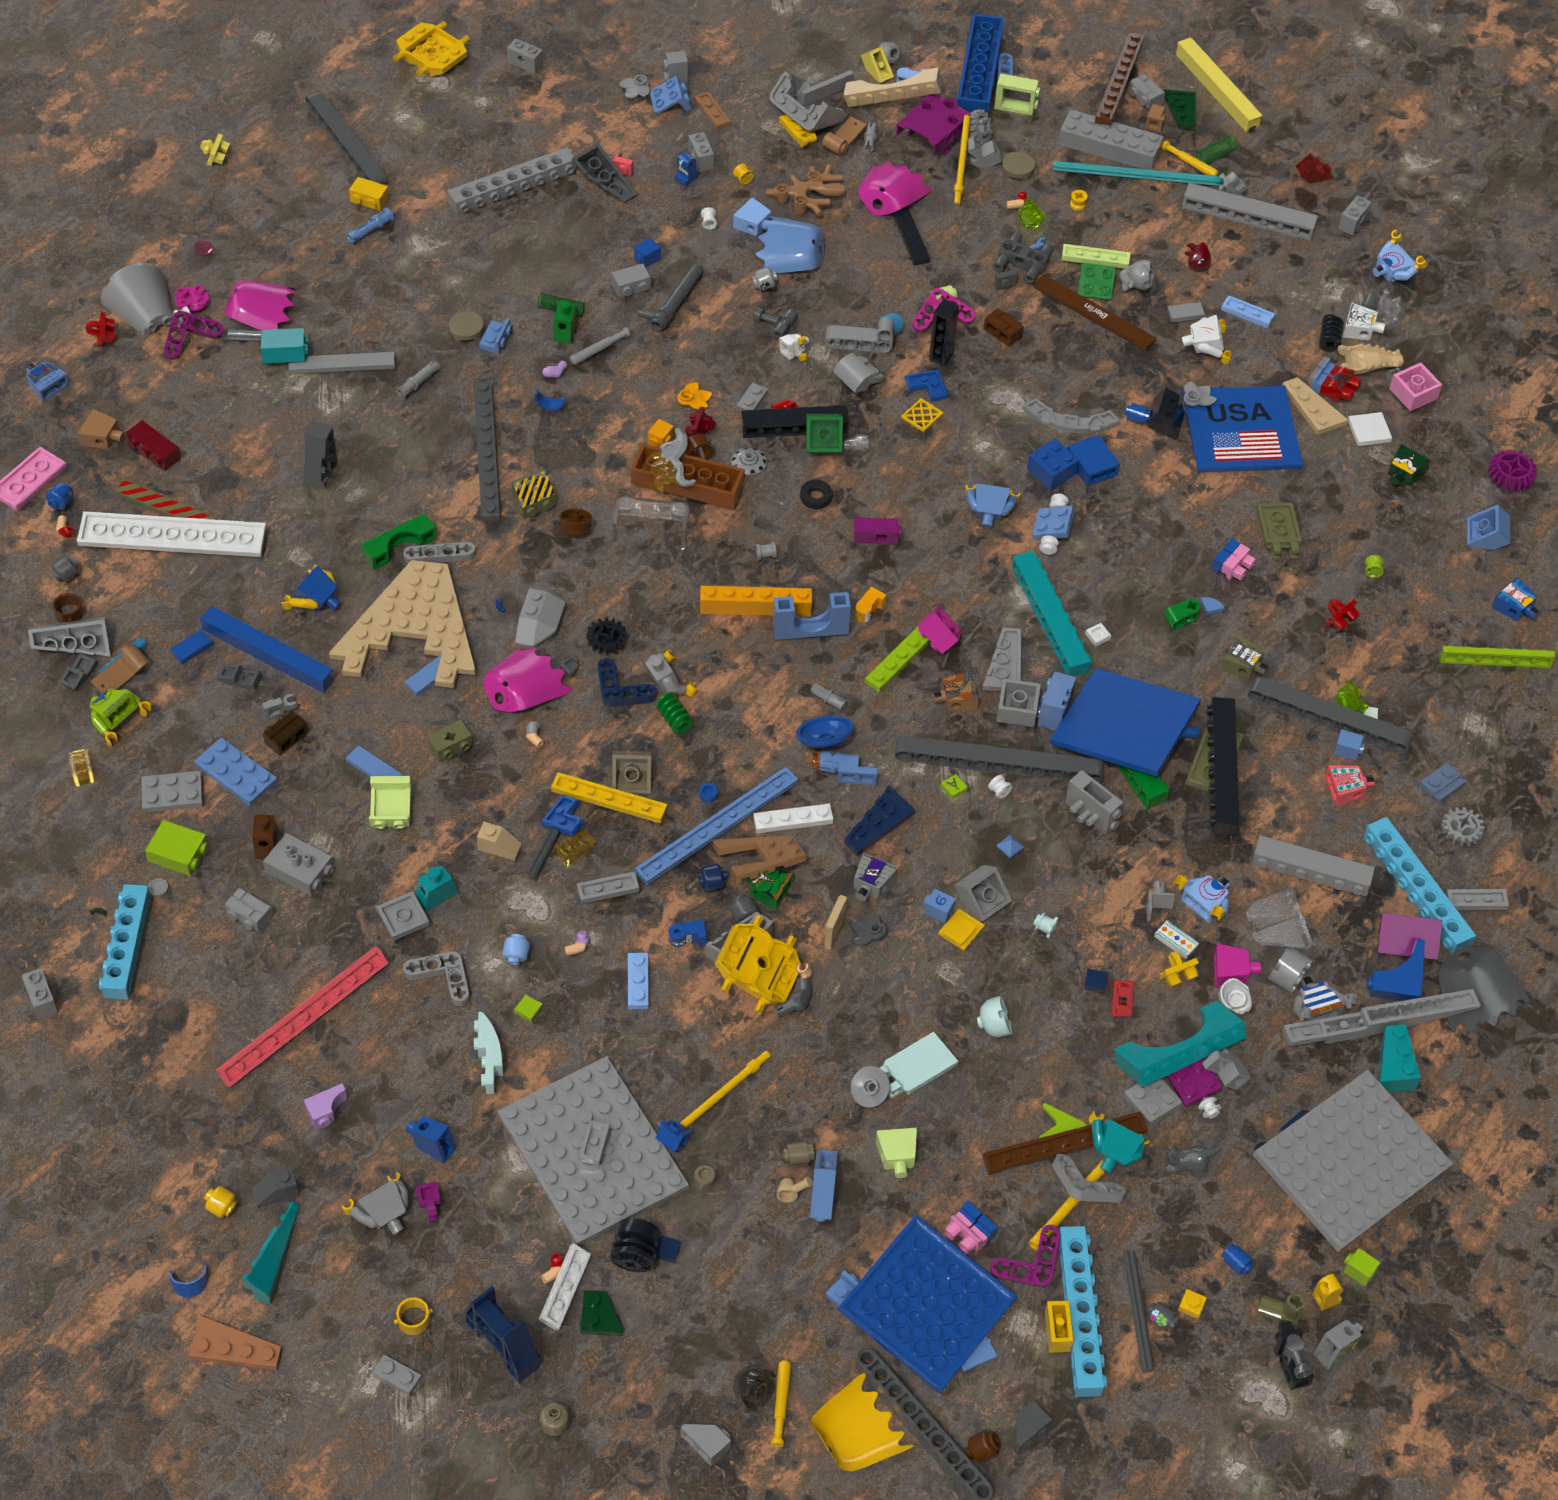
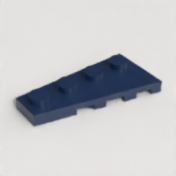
[844,785,915,856]

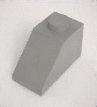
[681,1424,731,1466]

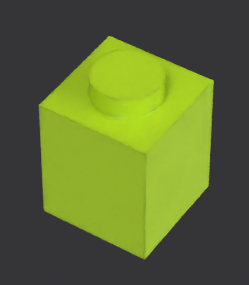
[1344,1248,1380,1287]

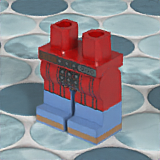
[1308,356,1362,402]

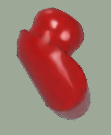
[771,399,798,409]

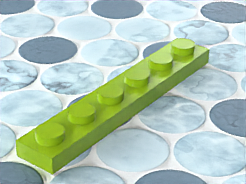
[865,627,931,692]
[1439,646,1555,668]

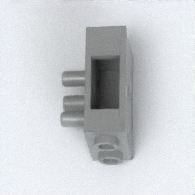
[1065,770,1123,835]
[263,833,334,896]

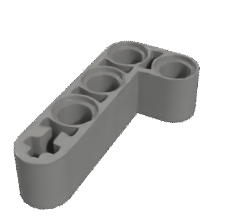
[825,317,894,353]

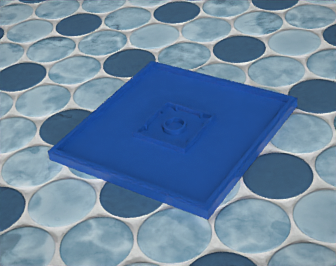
[1050,668,1201,776]

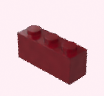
[126,420,181,471]

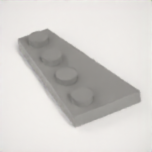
[982,628,1021,691]

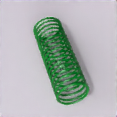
[1196,135,1238,164]
[537,292,585,317]

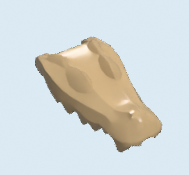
[1338,343,1404,375]

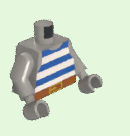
[1293,976,1358,1022]

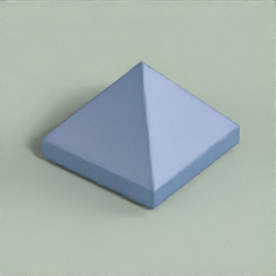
[997,834,1024,858]

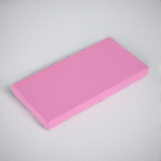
[0,447,68,511]

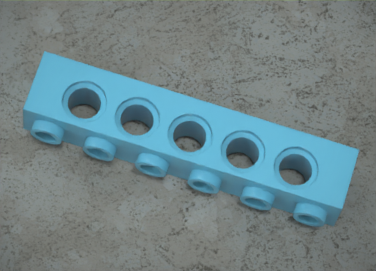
[99,884,151,1000]

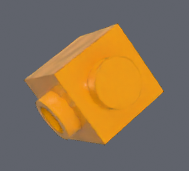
[648,419,674,448]

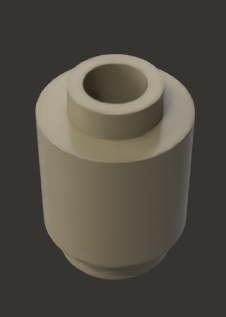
[783,1142,814,1165]

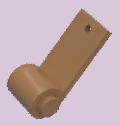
[822,116,867,155]
[90,644,150,694]

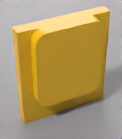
[938,909,985,951]

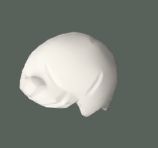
[1218,978,1252,1014]

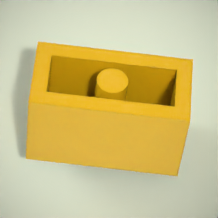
[349,177,389,211]
[1045,1301,1073,1353]

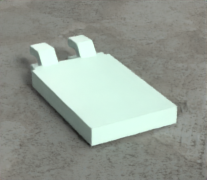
[880,1032,958,1099]

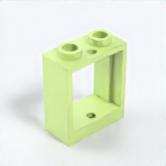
[994,73,1040,116]

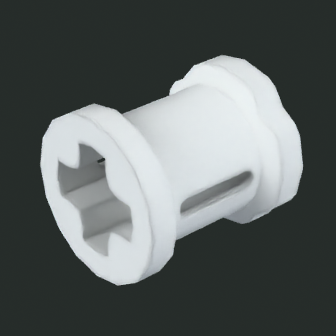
[701,207,717,230]

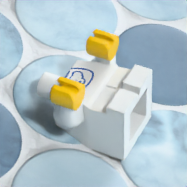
[779,334,809,361]

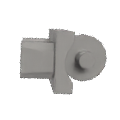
[1219,171,1248,196]

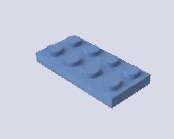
[194,737,278,807]

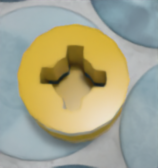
[733,164,754,185]
[1070,190,1088,211]

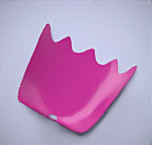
[859,162,932,216]
[225,280,296,331]
[483,647,572,712]

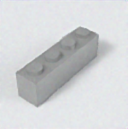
[28,617,111,657]

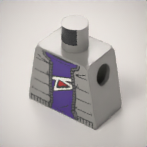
[853,853,898,901]

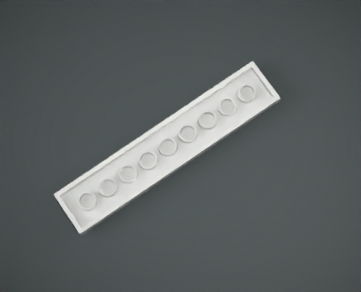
[77,511,267,557]

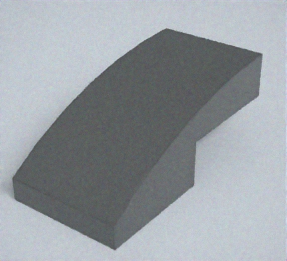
[59,653,98,690]
[217,663,262,690]

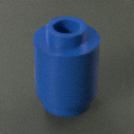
[1124,403,1150,424]
[1221,1243,1254,1275]

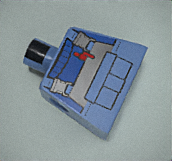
[26,362,69,403]

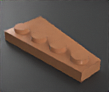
[189,1315,282,1370]

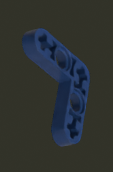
[598,658,657,707]

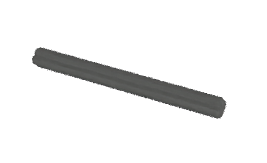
[1123,1250,1154,1373]

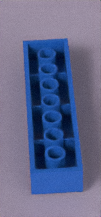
[957,13,1004,114]

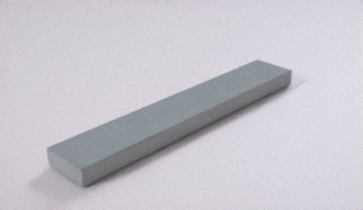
[289,352,395,374]

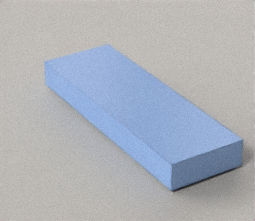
[1221,295,1275,328]

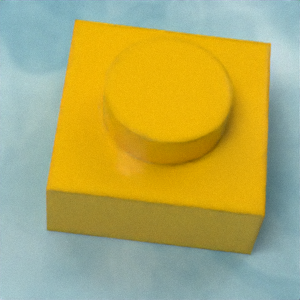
[1178,1289,1207,1319]

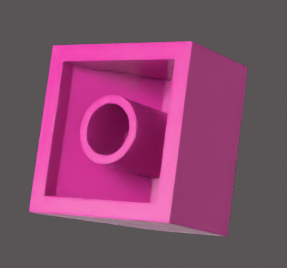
[918,604,962,654]

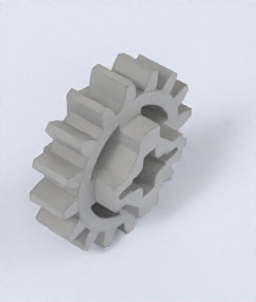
[969,109,993,146]
[1441,807,1485,847]

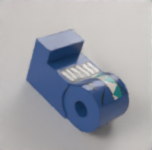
[675,152,697,187]
[668,920,707,947]

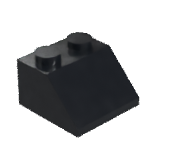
[1147,387,1185,440]

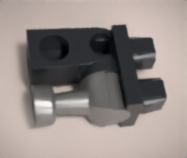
[1274,1321,1314,1390]

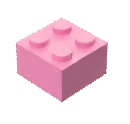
[1389,362,1442,411]

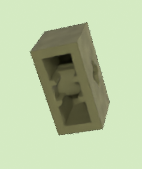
[427,719,473,763]

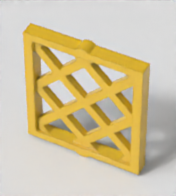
[901,398,944,432]

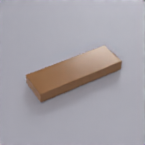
[694,91,731,130]

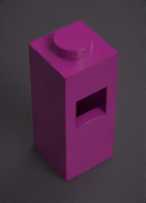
[854,517,902,544]

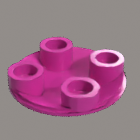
[175,285,210,311]

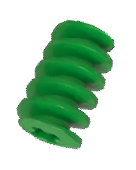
[656,692,694,735]

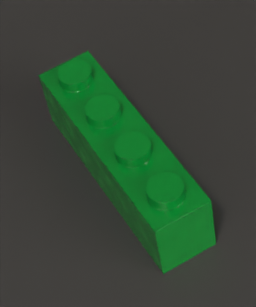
[1116,764,1169,810]

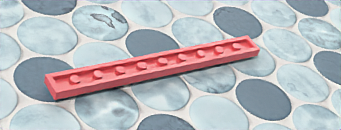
[216,946,388,1087]

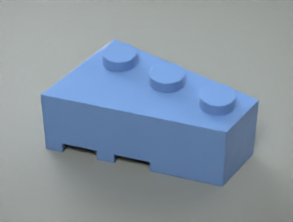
[1036,671,1076,730]

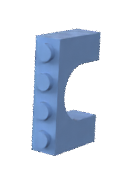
[773,592,851,640]

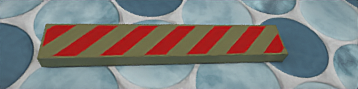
[114,479,217,520]

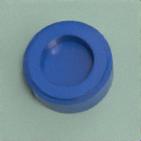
[699,783,718,803]

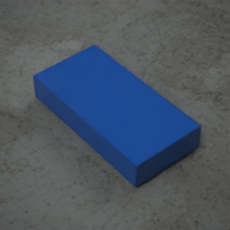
[170,630,213,664]

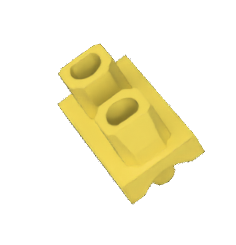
[200,133,230,166]

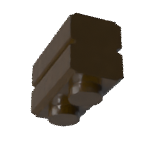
[263,711,309,755]

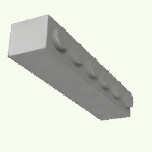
[1252,835,1375,897]

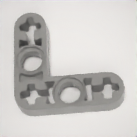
[403,952,469,1006]
[1052,1154,1126,1203]

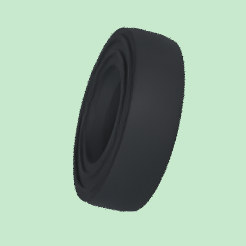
[800,479,832,509]

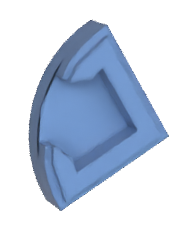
[1200,597,1224,615]

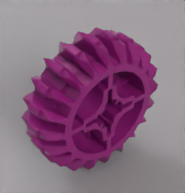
[1488,449,1537,493]

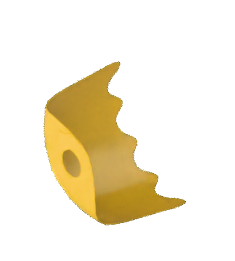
[811,1373,914,1471]

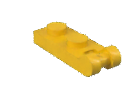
[779,114,817,147]

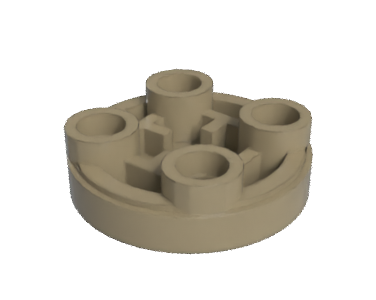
[1002,152,1035,181]
[449,311,484,341]

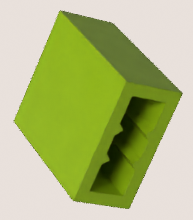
[145,820,209,876]

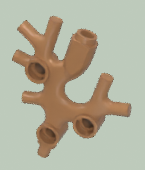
[766,164,844,217]

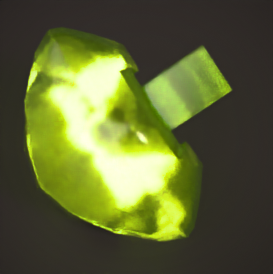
[1018,198,1046,229]

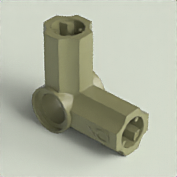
[1257,1293,1306,1330]

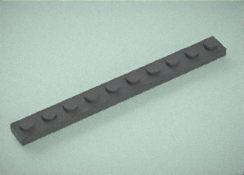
[474,381,500,521]

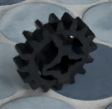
[586,617,627,655]

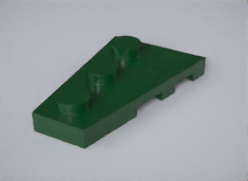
[1163,89,1196,130]

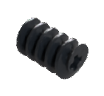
[1319,314,1344,351]

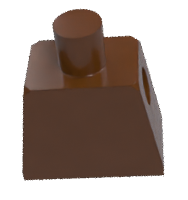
[252,815,278,860]

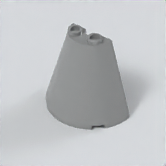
[101,263,173,335]

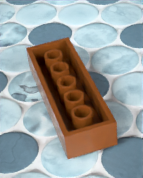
[631,444,745,509]

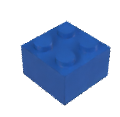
[1027,438,1079,490]

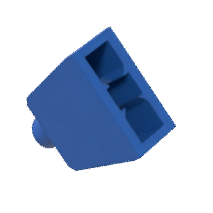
[406,1116,456,1164]

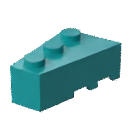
[1377,1024,1421,1092]

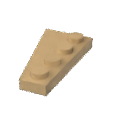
[1282,377,1348,435]

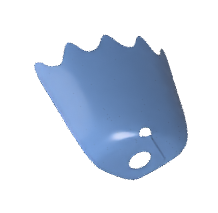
[756,216,824,273]

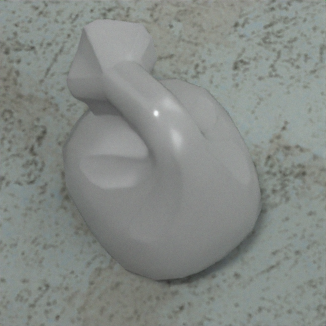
[1119,260,1154,292]

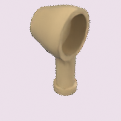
[776,1177,813,1203]

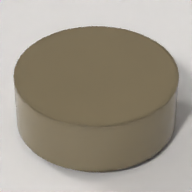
[694,1165,715,1187]

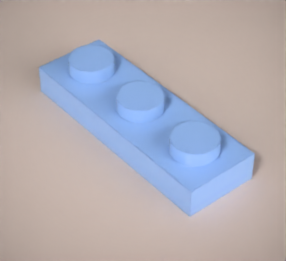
[628,953,648,1009]

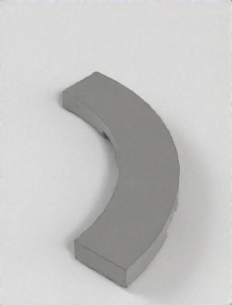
[1022,398,1121,433]

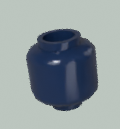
[698,864,728,891]

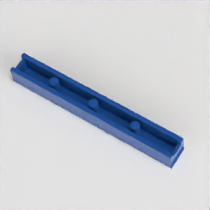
[200,606,334,693]

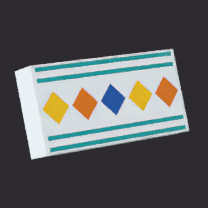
[1154,921,1199,959]

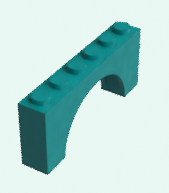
[1114,1001,1247,1087]

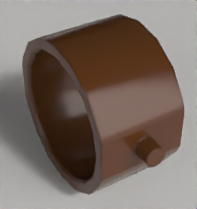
[685,434,713,460]
[53,593,83,623]

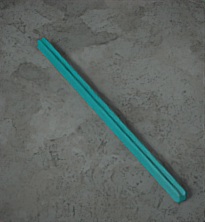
[1053,161,1224,186]

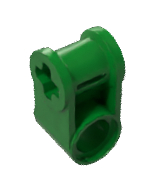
[1163,599,1201,630]

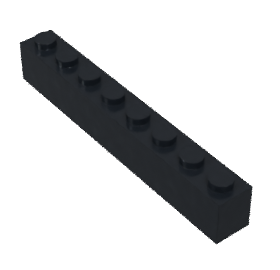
[1206,697,1239,836]

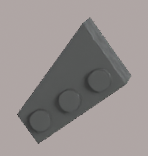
[304,421,338,488]

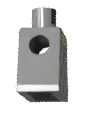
[1313,1320,1364,1370]

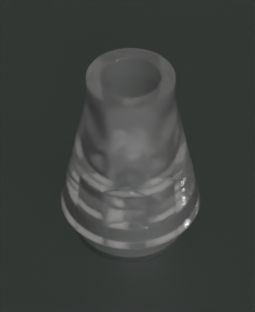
[843,434,869,451]

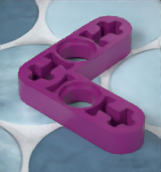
[163,311,223,360]
[990,1225,1060,1288]

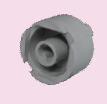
[1268,945,1313,993]

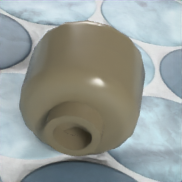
[540,1403,569,1436]

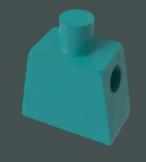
[416,866,458,912]

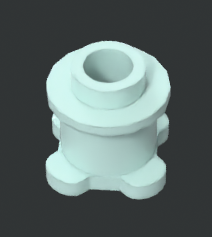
[1033,912,1059,939]

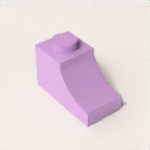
[304,1084,347,1130]

